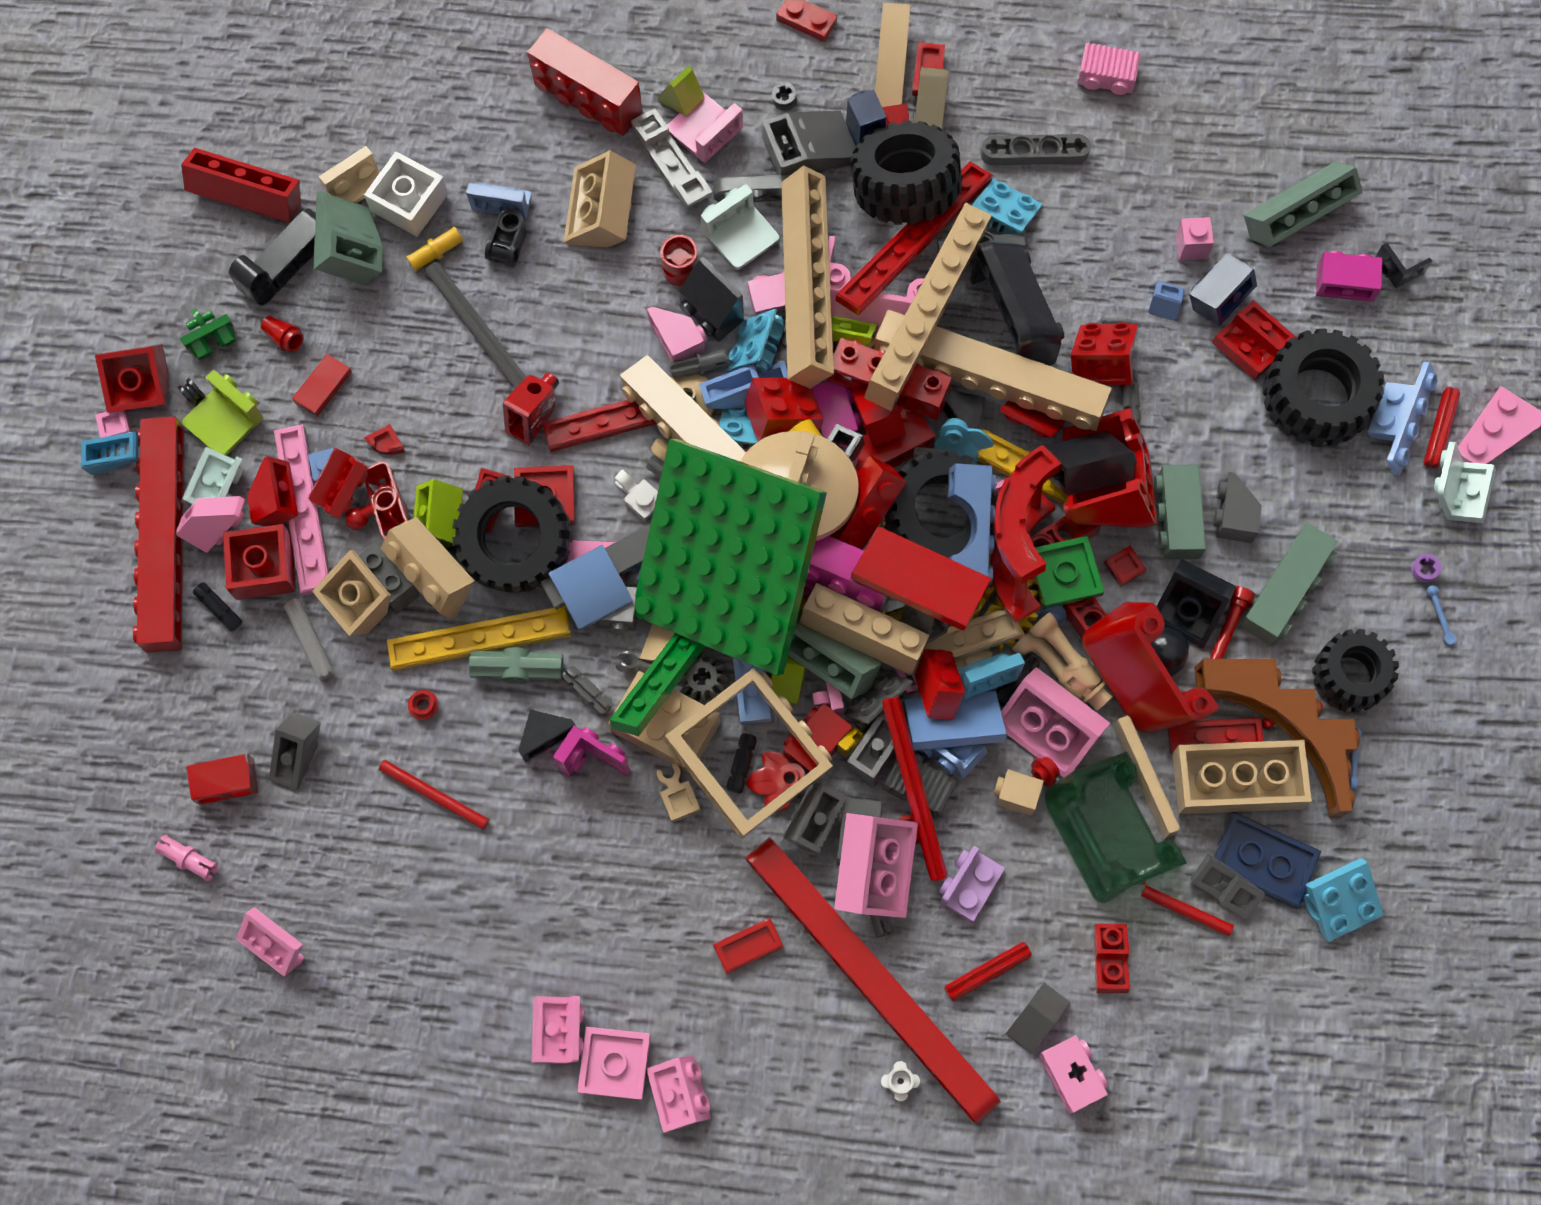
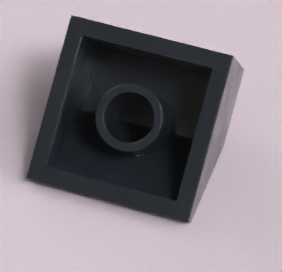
[679,257,744,342]
[1156,559,1236,648]

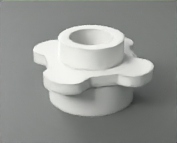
[881,1061,920,1101]

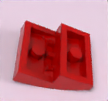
[1211,300,1297,380]

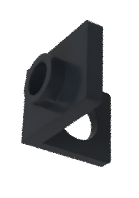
[1375,243,1432,288]

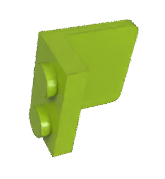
[182,369,264,456]

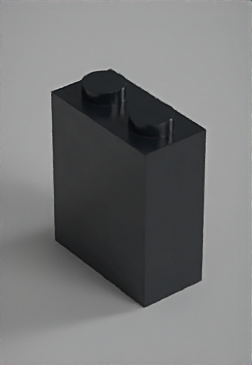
[1044,431,1137,496]

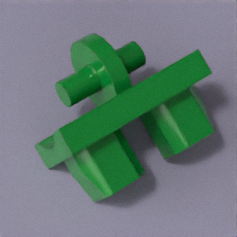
[180,308,236,360]

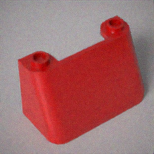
[1063,408,1157,528]
[1082,602,1219,733]

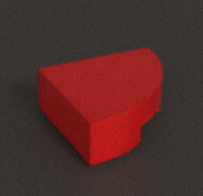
[364,424,405,455]

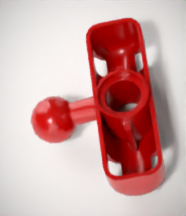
[345,461,409,539]

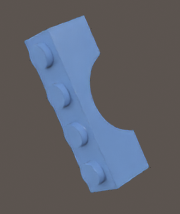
[948,463,996,589]

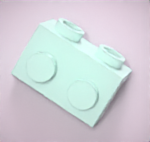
[181,447,243,506]

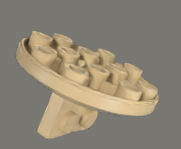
[740,431,859,541]

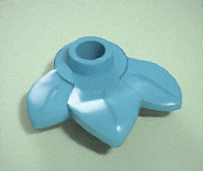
[935,418,994,465]

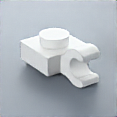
[614,470,658,522]

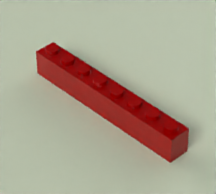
[133,416,185,653]

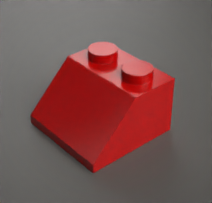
[95,344,168,413]

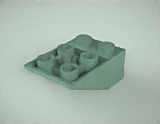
[314,191,383,285]

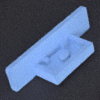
[1368,362,1438,476]

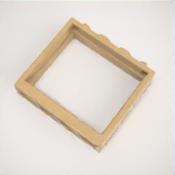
[664,667,833,840]

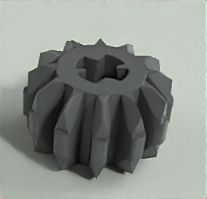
[677,654,729,705]

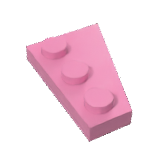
[1458,386,1541,464]

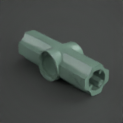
[469,647,564,684]

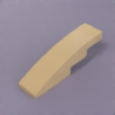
[875,3,910,107]

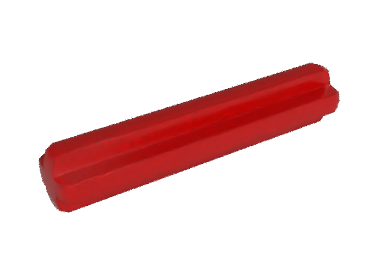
[1423,387,1461,469]
[944,942,1032,1001]

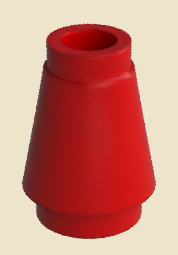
[261,316,304,352]

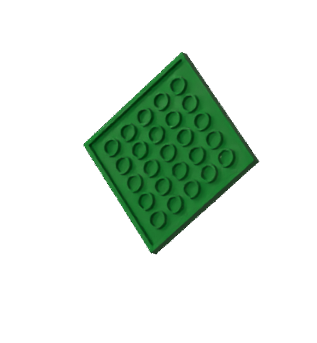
[634,439,827,675]

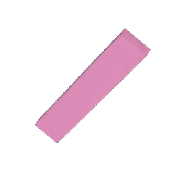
[274,424,329,596]

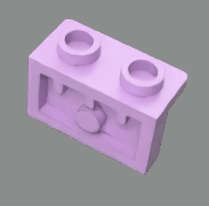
[939,846,1005,923]

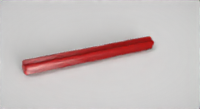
[882,697,948,881]

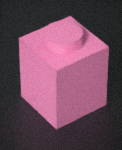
[1175,217,1214,261]

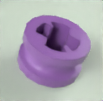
[1411,553,1441,583]

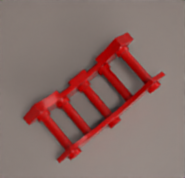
[990,445,1062,623]

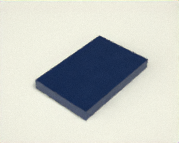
[1214,812,1322,910]

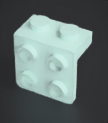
[701,184,779,270]
[1434,442,1496,523]

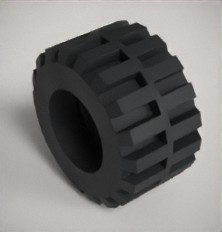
[1312,629,1399,713]

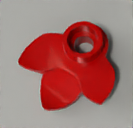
[746,751,806,813]

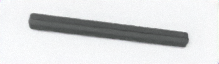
[426,262,526,389]

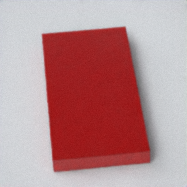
[850,526,992,631]

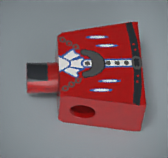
[503,373,559,446]

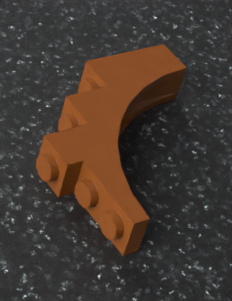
[1194,659,1360,817]

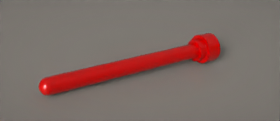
[1210,586,1256,659]

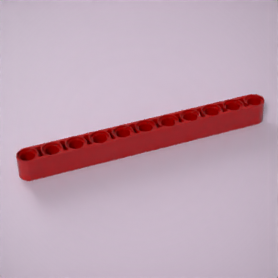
[745,837,1001,1124]

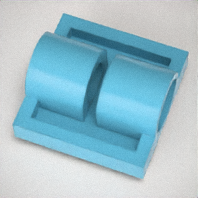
[1304,858,1384,942]

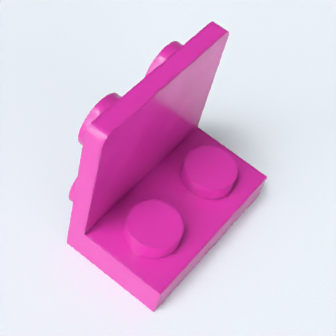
[553,726,631,777]

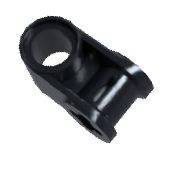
[484,208,527,268]

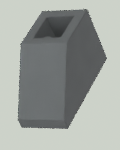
[1213,472,1262,543]

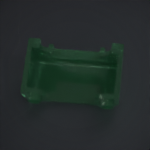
[1044,751,1187,903]

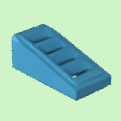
[81,431,139,475]

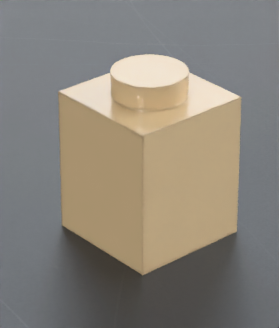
[993,769,1044,816]

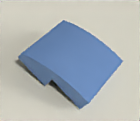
[549,544,633,631]

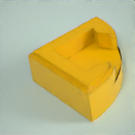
[837,727,865,758]

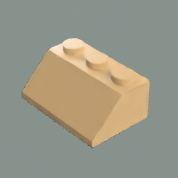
[564,150,636,248]
[381,517,475,619]

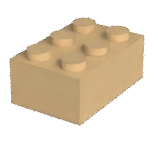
[608,671,721,774]

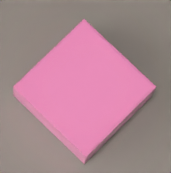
[95,410,132,438]

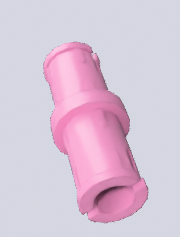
[155,835,218,881]

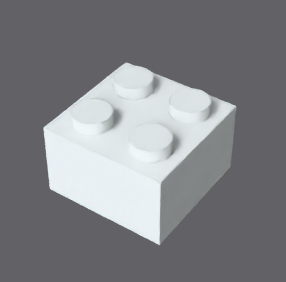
[364,152,449,237]

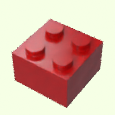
[744,377,824,442]
[223,524,296,600]

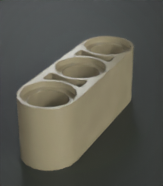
[914,67,949,129]

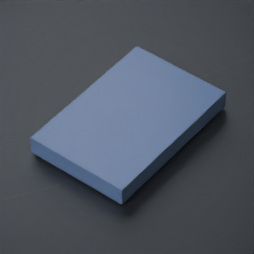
[904,691,1006,750]

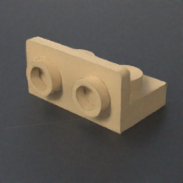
[319,146,381,203]

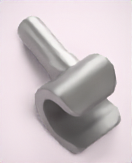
[615,651,651,672]

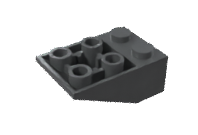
[762,111,856,175]

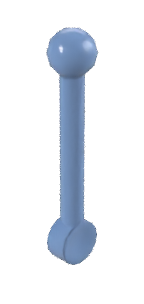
[1427,585,1457,646]
[1349,728,1362,791]

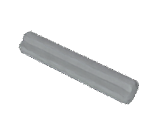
[284,598,334,680]

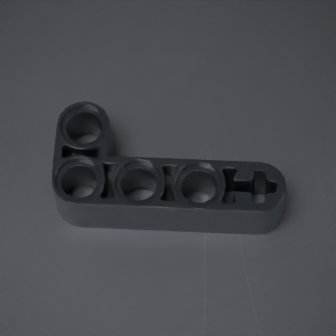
[228,208,316,306]

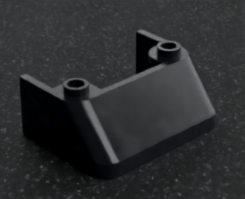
[970,241,1065,366]

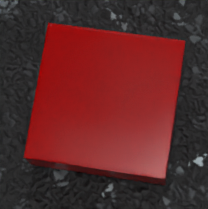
[1104,545,1147,587]

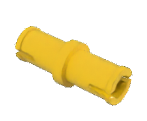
[406,226,464,272]

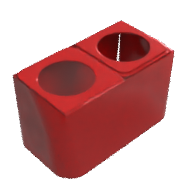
[186,754,258,805]

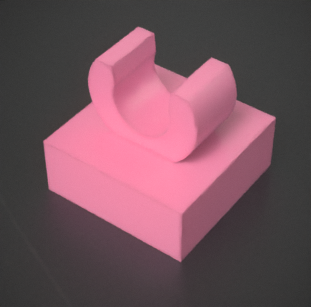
[812,682,844,716]

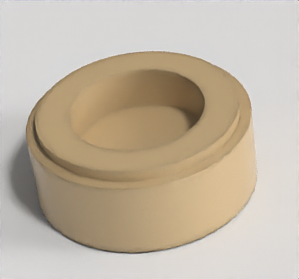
[651,438,669,461]

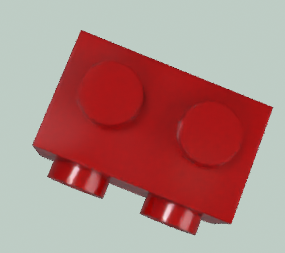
[308,448,368,519]

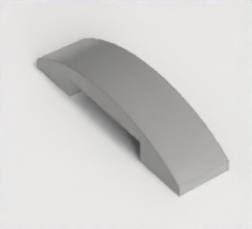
[631,108,713,208]

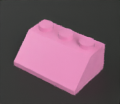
[1001,667,1110,780]
[834,813,918,918]

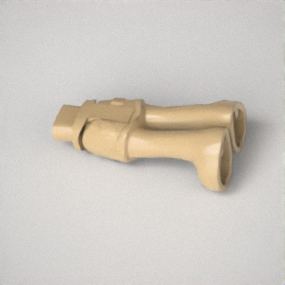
[1012,612,1112,712]

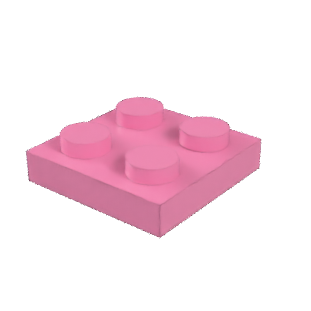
[577,1027,651,1100]

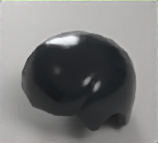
[1150,627,1189,676]

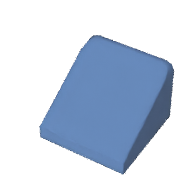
[1149,281,1185,320]

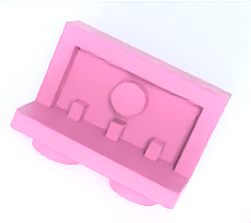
[531,996,584,1064]

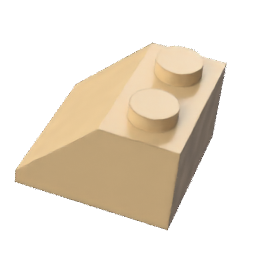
[312,550,391,636]

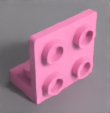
[667,93,743,163]

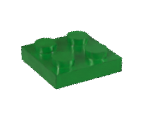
[1034,536,1104,609]

